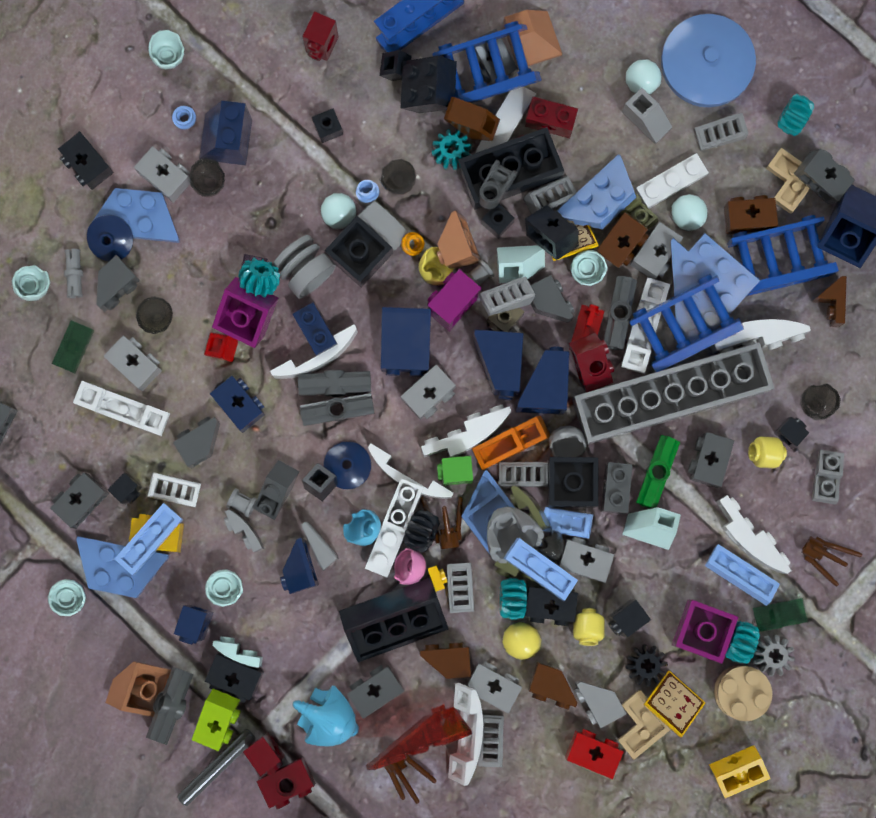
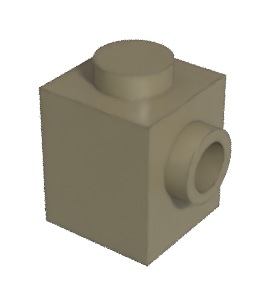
[487,299,524,332]

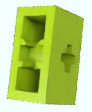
[192,688,241,751]

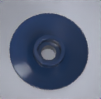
[87,215,134,262]
[323,442,371,489]

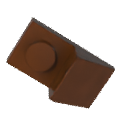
[812,276,847,327]

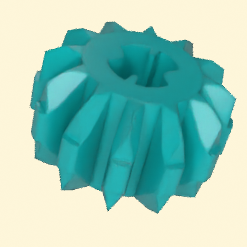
[777,94,814,136]
[432,129,472,170]
[238,258,280,297]
[499,578,527,620]
[725,621,760,664]

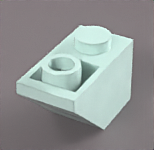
[497,245,545,283]
[622,507,681,550]

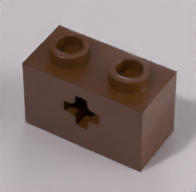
[724,195,778,235]
[596,212,650,268]

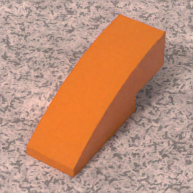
[472,415,550,470]

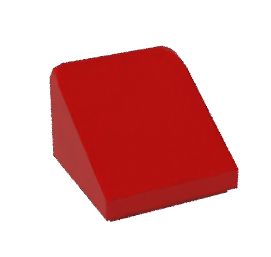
[204,332,238,362]

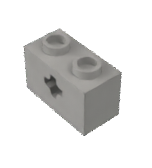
[134,146,192,203]
[631,222,683,279]
[104,335,162,391]
[401,364,456,420]
[558,537,614,583]
[466,661,522,714]

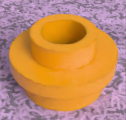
[401,232,425,256]

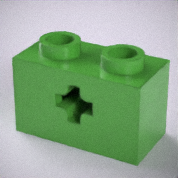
[437,456,473,486]

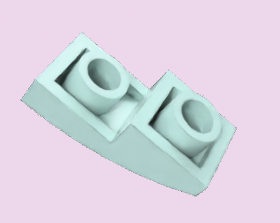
[212,636,263,668]

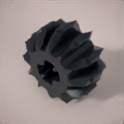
[404,510,440,553]
[625,644,668,687]

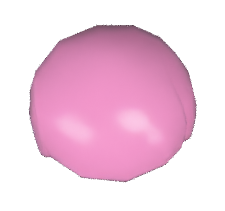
[394,548,426,585]

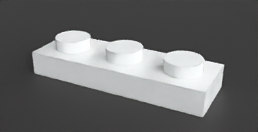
[635,153,709,209]

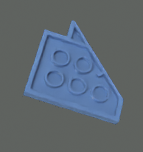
[671,233,760,342]

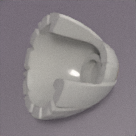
[487,507,544,563]

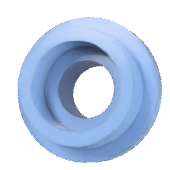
[172,106,196,130]
[356,180,380,203]

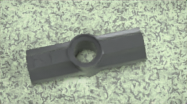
[604,276,637,351]
[298,370,371,397]
[300,393,375,426]
[146,667,194,745]

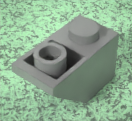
[622,88,672,144]
[574,681,626,728]

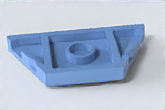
[557,154,636,229]
[88,188,180,243]
[462,470,543,555]
[76,536,170,598]

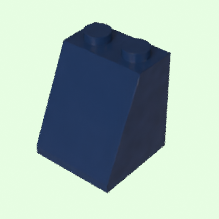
[199,101,252,165]
[817,184,876,269]
[381,307,431,377]
[473,330,524,400]
[516,347,569,415]

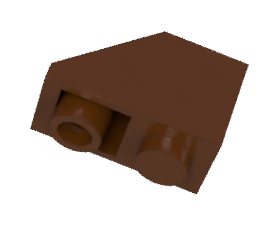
[444,97,500,141]
[420,642,471,679]
[528,662,577,710]

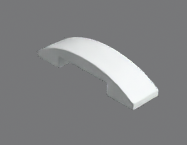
[475,87,536,153]
[621,277,670,374]
[270,325,358,379]
[73,381,170,436]
[368,443,454,499]
[448,683,483,786]

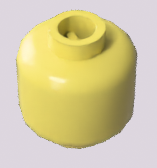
[748,436,787,468]
[573,608,605,646]

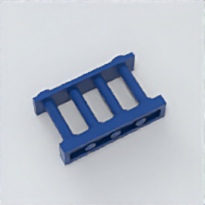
[374,0,464,52]
[432,21,542,103]
[727,215,839,296]
[630,274,744,372]

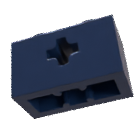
[293,303,337,356]
[210,376,265,433]
[174,605,214,645]

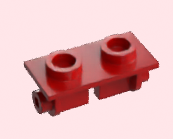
[569,304,605,350]

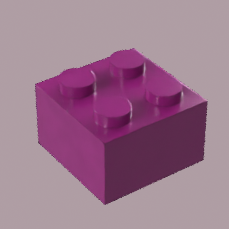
[427,269,481,332]
[212,277,279,348]
[672,599,738,664]

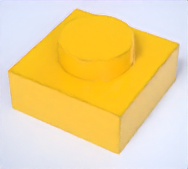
[428,565,448,592]

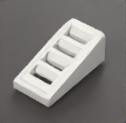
[147,473,201,507]

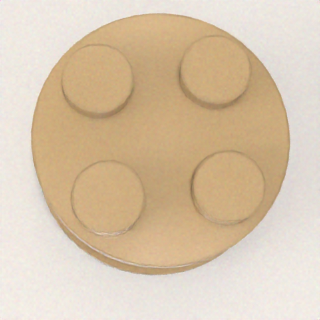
[714,665,772,721]

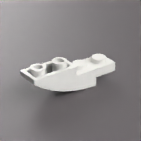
[710,319,811,354]
[421,405,511,458]
[365,478,424,578]
[716,495,791,574]

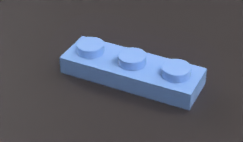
[115,503,183,575]
[503,538,578,601]
[705,544,780,606]

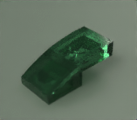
[753,598,809,632]

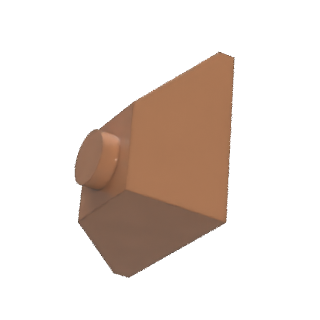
[503,10,562,69]
[437,211,481,269]
[105,661,171,717]

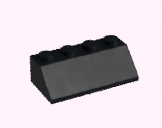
[458,127,564,210]
[339,578,449,662]

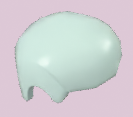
[148,30,184,70]
[626,59,662,94]
[321,193,356,229]
[672,194,708,231]
[570,250,607,286]
[12,265,50,301]
[205,569,243,607]
[48,579,86,616]

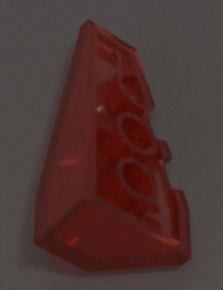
[366,704,472,770]

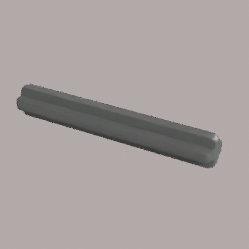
[177,729,256,806]

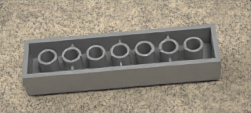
[572,342,775,445]

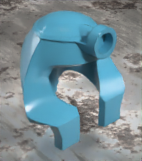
[293,685,359,746]

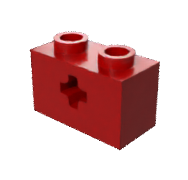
[565,729,624,779]

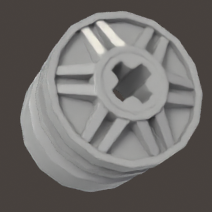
[273,235,336,299]

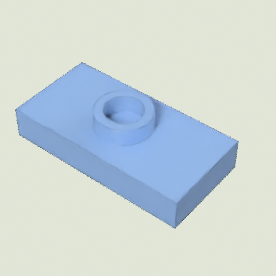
[542,507,593,539]

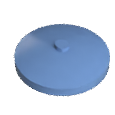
[661,14,756,107]

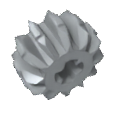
[753,635,795,676]

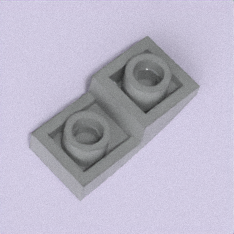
[358,201,408,251]
[812,450,844,505]
[224,510,265,552]

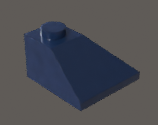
[280,538,319,594]

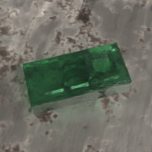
[52,320,94,374]

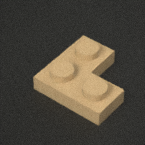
[766,148,810,214]
[617,689,671,760]

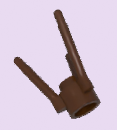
[420,497,463,549]
[801,536,862,587]
[382,749,437,804]

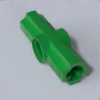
[635,435,680,509]

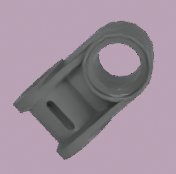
[479,160,518,209]

